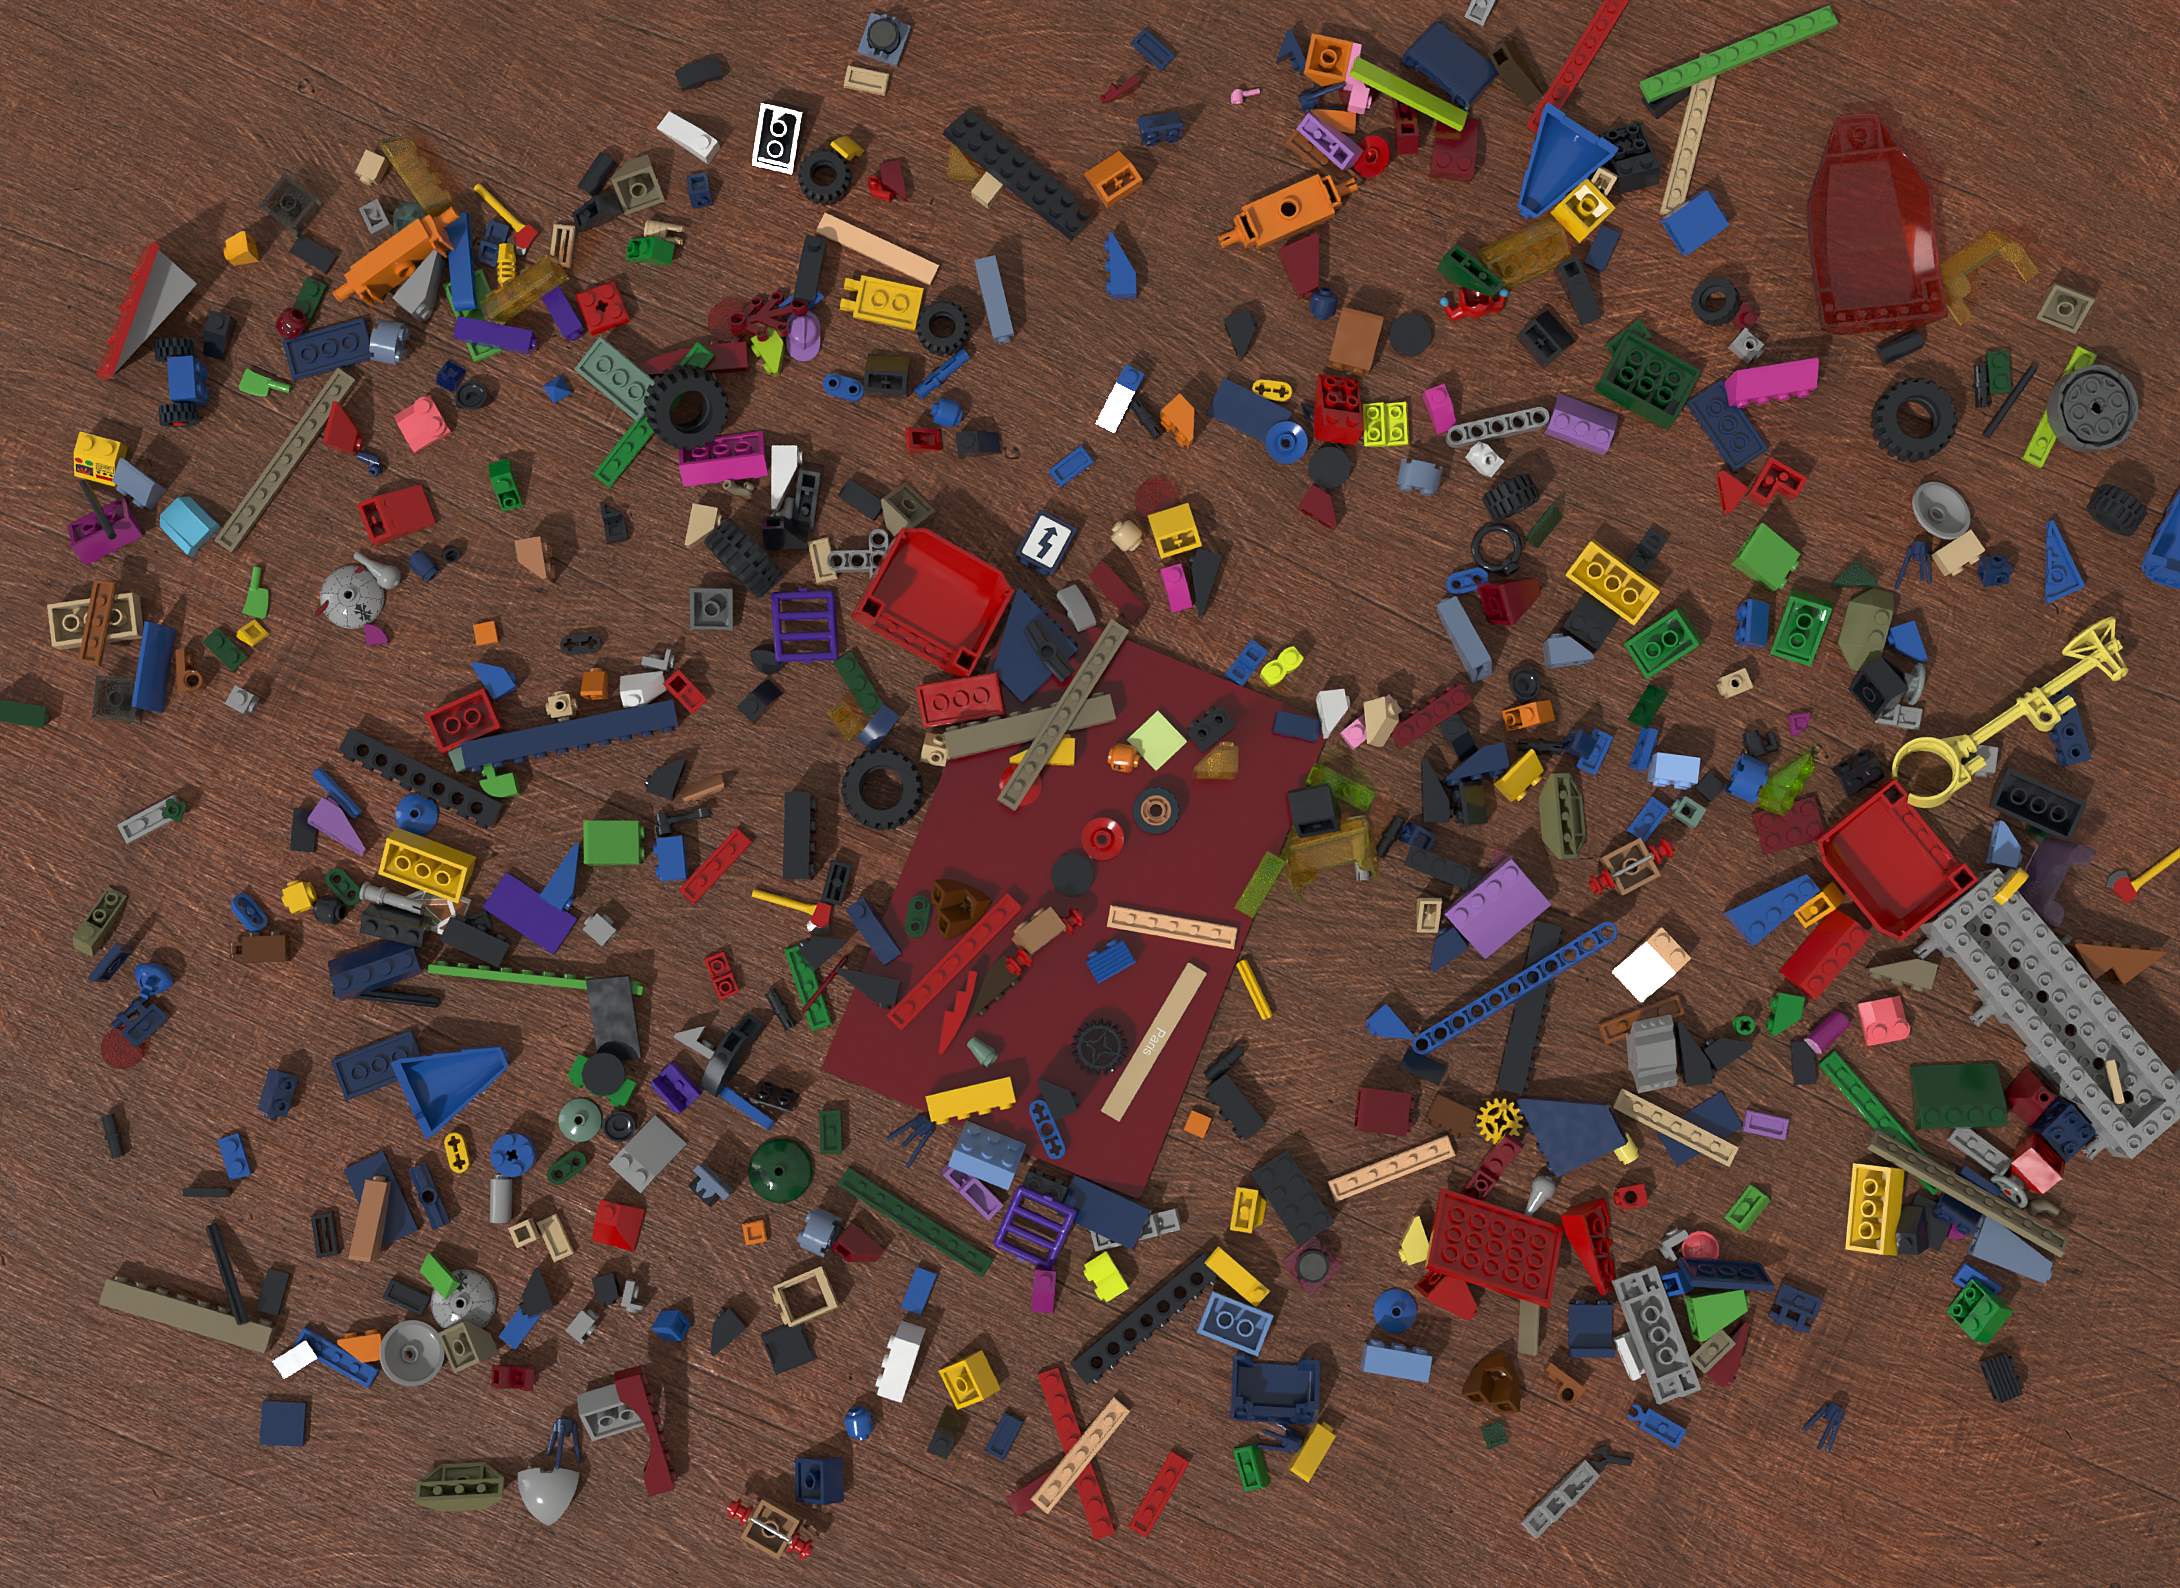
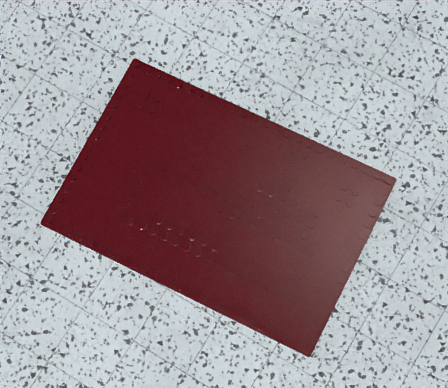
[822,603,1325,1198]

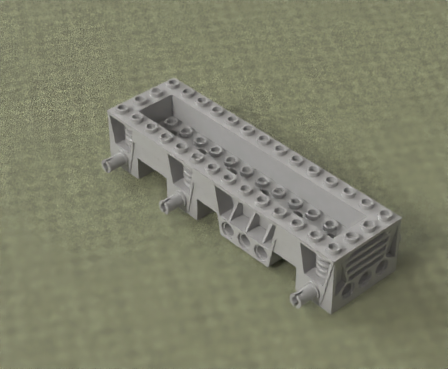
[1913,868,2180,1160]

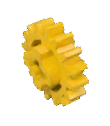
[1476,1098,1523,1144]

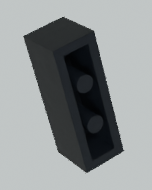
[360,903,432,948]
[439,914,511,967]
[1205,1073,1266,1140]

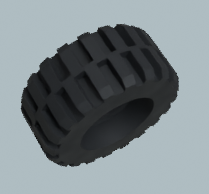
[644,364,730,450]
[1870,378,1958,463]
[704,518,783,598]
[841,747,924,831]

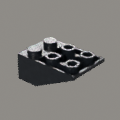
[1599,122,1660,195]

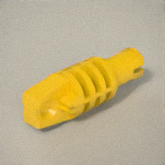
[497,243,517,303]

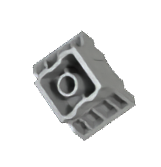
[1626,1015,1678,1093]

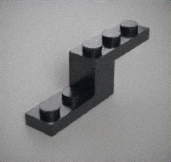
[1403,845,1484,892]

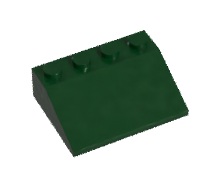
[1593,330,1702,431]
[1910,1063,2008,1131]

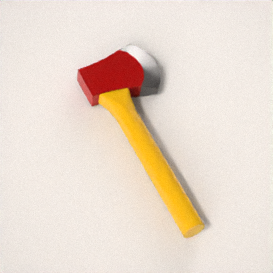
[474,183,539,256]
[2106,847,2180,904]
[752,889,832,935]

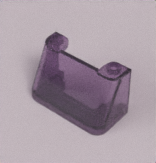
[2017,838,2097,929]

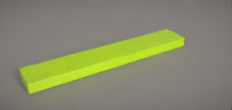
[1349,57,1468,131]
[2021,346,2097,468]

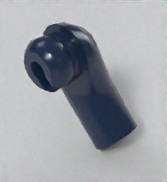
[356,450,383,477]

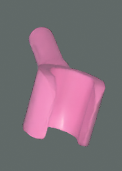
[1231,88,1260,104]

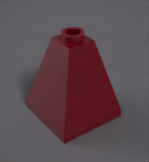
[1476,577,1542,626]
[2003,1066,2059,1127]

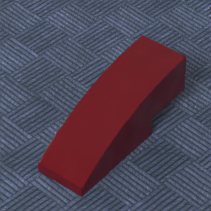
[1088,561,1147,624]
[1005,1464,1076,1517]

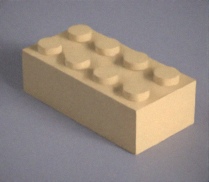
[47,593,144,650]

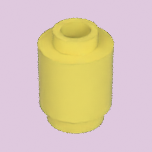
[1614,1132,1639,1165]

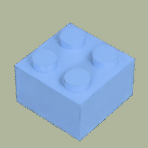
[1647,752,1700,790]

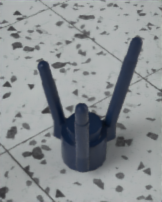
[1298,82,1346,113]
[1894,542,1931,590]
[886,1115,935,1168]
[1802,1402,1845,1453]
[546,1418,581,1470]
[1257,1423,1303,1454]

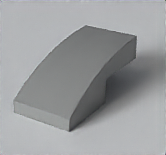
[1056,585,1096,632]
[1875,704,1923,731]

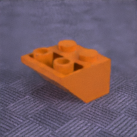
[1084,151,1143,209]
[1160,393,1194,449]

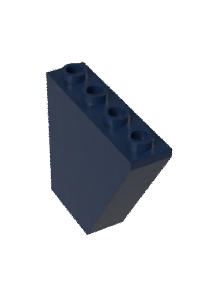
[993,588,1078,704]
[1516,1095,1628,1177]

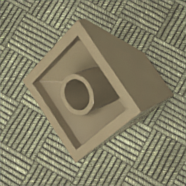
[611,154,665,215]
[881,482,935,537]
[437,1321,499,1373]

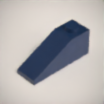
[846,897,902,966]

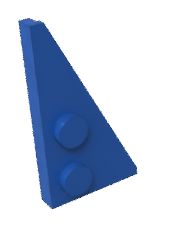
[2045,520,2085,605]

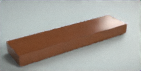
[1285,129,1363,197]
[78,578,118,667]
[1597,994,1686,1045]

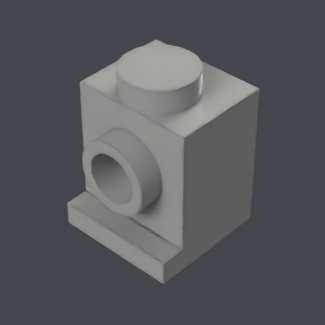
[1728,327,1764,364]
[565,1309,600,1344]

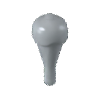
[354,551,401,589]
[1523,1176,1556,1217]

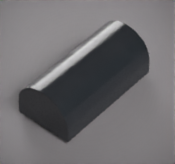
[577,152,618,198]
[1875,329,1923,366]
[820,859,852,906]

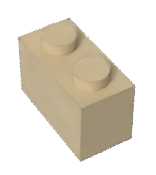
[1930,530,1986,576]

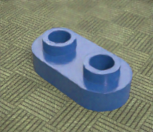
[823,374,864,402]
[1446,568,1488,595]
[230,893,268,932]

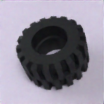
[797,148,852,206]
[916,299,970,357]
[1481,474,1541,522]
[2086,484,2148,536]

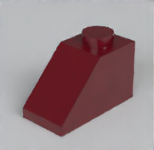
[1297,484,1337,531]

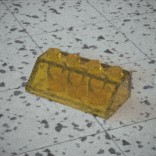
[378,135,454,217]
[1477,215,1571,296]
[481,254,569,325]
[1191,742,1238,779]

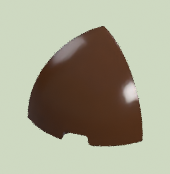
[931,879,991,940]
[1461,1352,1521,1413]

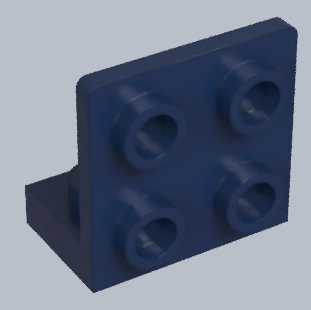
[1137,112,1184,146]
[2029,1097,2096,1162]

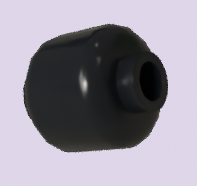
[312,896,347,925]

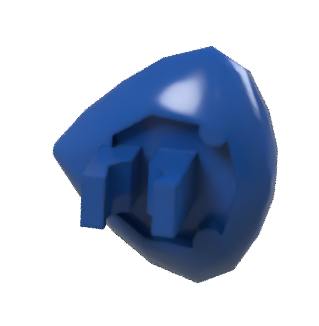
[135,962,174,999]

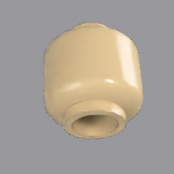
[1111,520,1143,552]

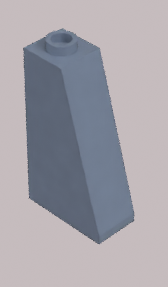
[974,255,1014,344]
[1437,596,1492,684]
[1966,1214,2053,1284]

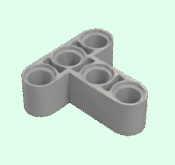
[827,529,888,579]

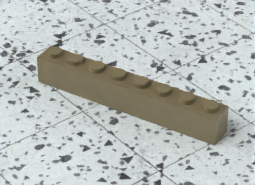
[942,692,1116,760]
[99,1275,278,1353]

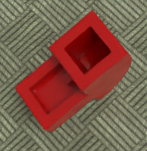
[663,669,707,714]

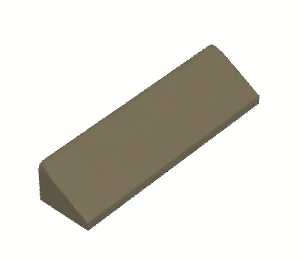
[1518,1299,1540,1356]

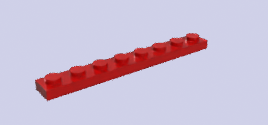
[1526,0,1629,133]
[886,893,1022,1031]
[1038,1367,1115,1540]

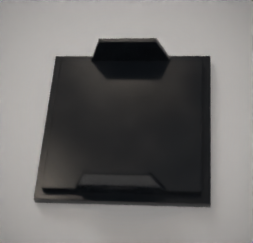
[761,1323,816,1375]

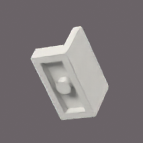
[1612,1331,1645,1381]

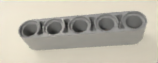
[1445,407,1549,448]

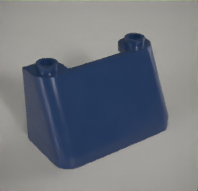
[1401,21,1499,112]
[1230,1353,1320,1425]

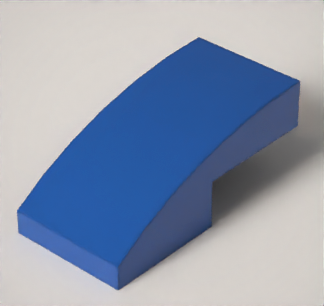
[1224,639,1269,687]

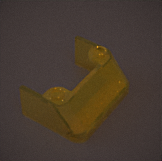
[1929,231,2040,326]
[1286,817,1380,903]

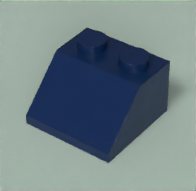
[795,1456,844,1505]

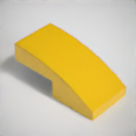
[830,136,865,161]

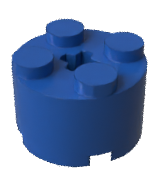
[1725,753,1770,803]
[490,1133,538,1177]

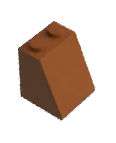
[1327,307,1384,376]

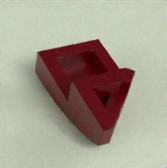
[1099,75,1140,104]
[879,160,907,202]

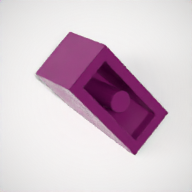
[1031,1268,1056,1313]

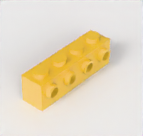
[925,1077,1016,1125]

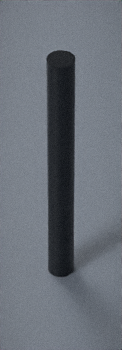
[1982,366,2037,439]
[80,479,117,540]

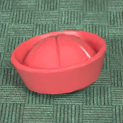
[1682,1231,1719,1259]

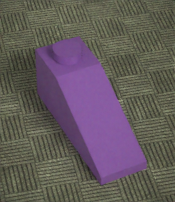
[1297,112,1364,170]
[308,797,366,857]

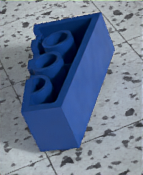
[1723,874,1821,946]

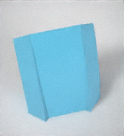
[160,496,222,557]

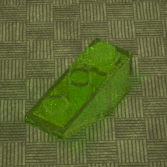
[1758,754,1814,816]
[1306,764,1376,813]
[1234,851,1286,919]

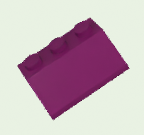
[68,496,142,565]

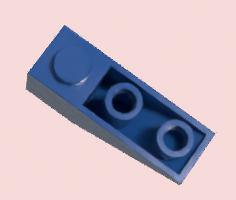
[1105,232,1137,299]

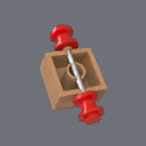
[1587,838,1675,896]
[1005,906,1085,975]
[726,1496,814,1560]

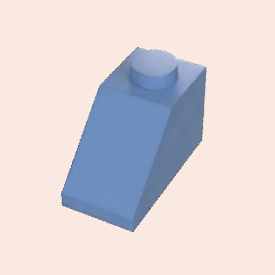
[1986,821,2022,869]

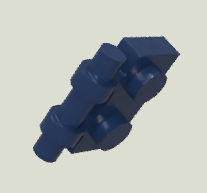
[110,996,169,1049]
[1768,1283,1823,1333]

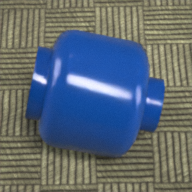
[930,397,963,428]
[844,1406,875,1440]

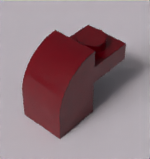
[491,1364,536,1391]

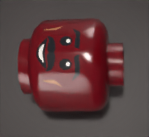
[276,308,308,339]

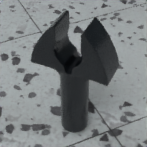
[1589,1446,1632,1471]

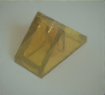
[947,144,980,184]
[826,700,864,741]

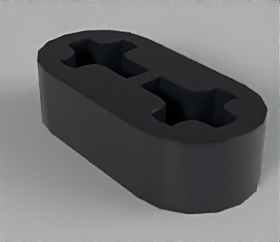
[560,633,602,656]

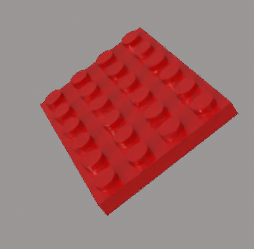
[1425,1188,1564,1308]

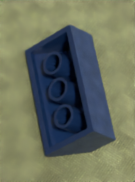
[328,940,424,1001]

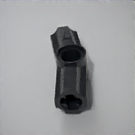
[1023,620,1075,683]

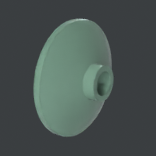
[559,1099,602,1142]

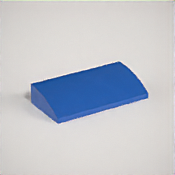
[132,621,176,713]

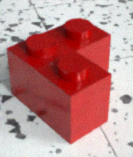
[1745,457,1808,508]

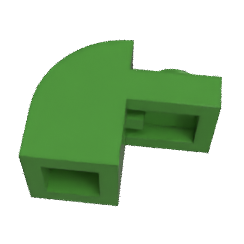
[479,765,521,799]

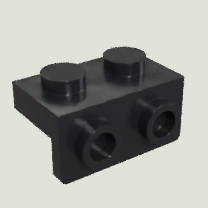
[1831,749,1885,797]

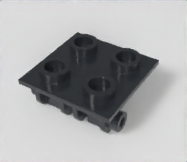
[749,1081,800,1113]

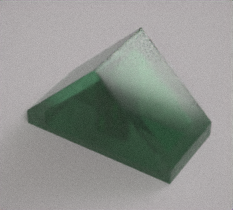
[1830,560,1878,589]

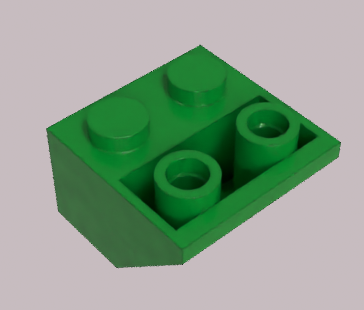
[1946,1279,2014,1344]

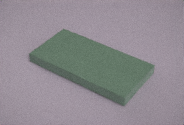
[574,336,655,423]

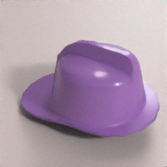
[786,311,820,362]

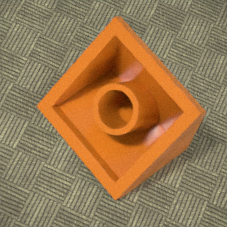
[1304,33,1353,87]

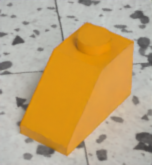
[224,231,259,266]
[1794,881,1846,928]

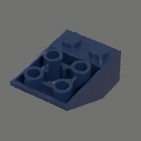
[1442,742,1510,787]

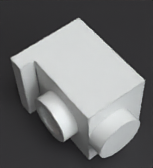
[1465,441,1504,477]

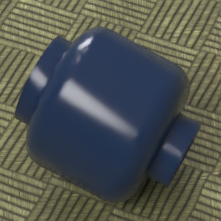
[1309,287,1338,320]

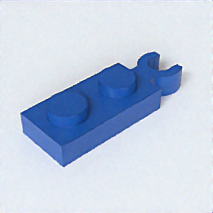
[1626,1403,1687,1449]

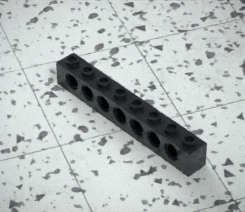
[339,728,506,830]
[1070,1252,1219,1385]

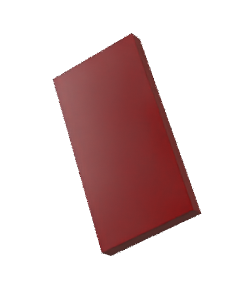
[915,672,1006,728]

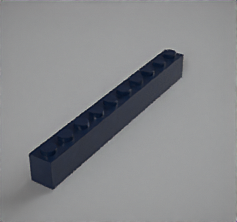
[460,700,678,773]

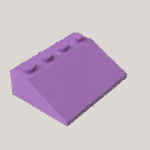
[1444,856,1551,959]

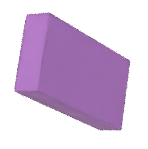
[1742,1110,1790,1140]

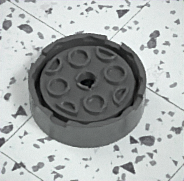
[2047,365,2139,453]

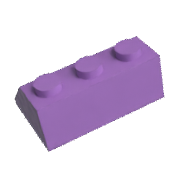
[1544,394,1618,455]

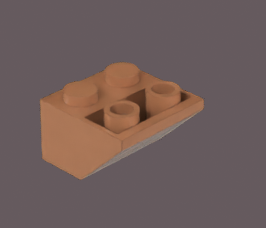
[514,536,556,585]

